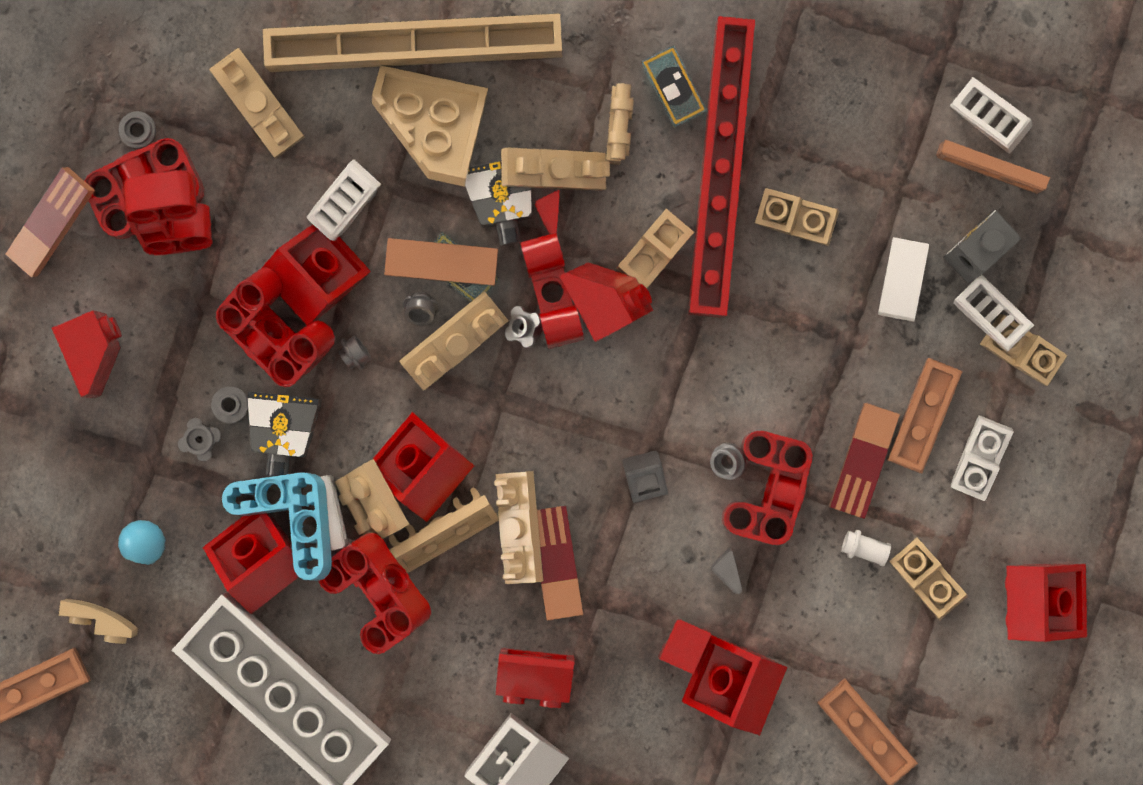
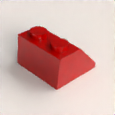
[262,224,371,325]
[560,262,653,342]
[52,310,122,398]
[373,412,475,522]
[202,513,309,614]
[1005,563,1087,642]
[681,635,788,736]
[495,648,574,708]

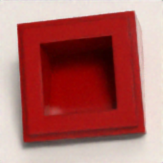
[534,190,560,234]

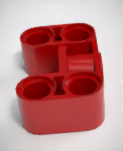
[84,138,205,239]
[124,170,212,256]
[520,233,584,349]
[216,268,335,387]
[722,431,813,545]
[318,532,431,654]

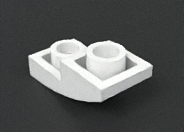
[878,237,929,322]
[951,415,1014,501]

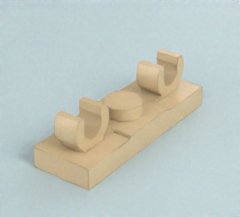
[209,48,305,159]
[501,148,610,191]
[399,291,509,391]
[494,471,543,584]
[389,488,499,573]

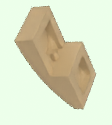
[616,209,694,288]

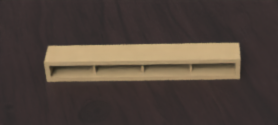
[263,14,562,72]

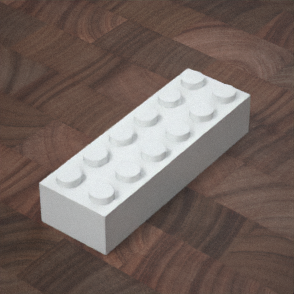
[172,592,391,785]

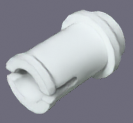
[841,530,891,566]

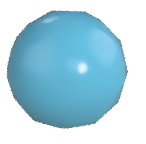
[118,520,166,565]

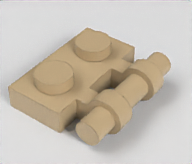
[606,83,634,165]
[334,459,409,539]

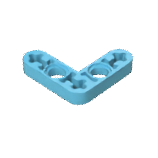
[222,473,332,581]

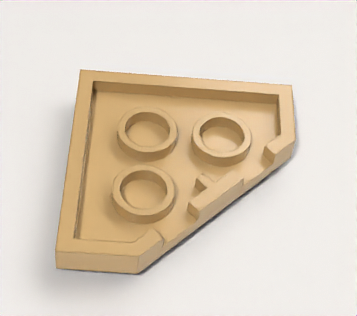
[372,65,488,187]

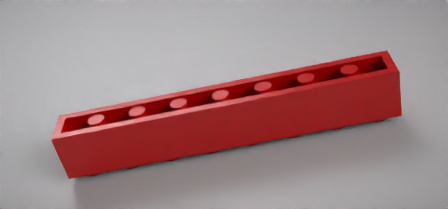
[688,16,755,318]

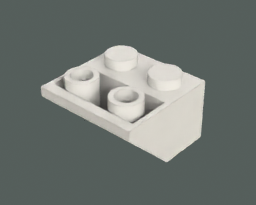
[464,713,569,785]

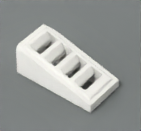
[950,77,1032,154]
[307,159,381,241]
[954,275,1034,352]
[316,475,349,551]

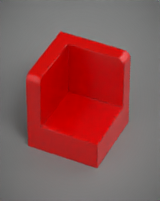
[658,619,712,674]

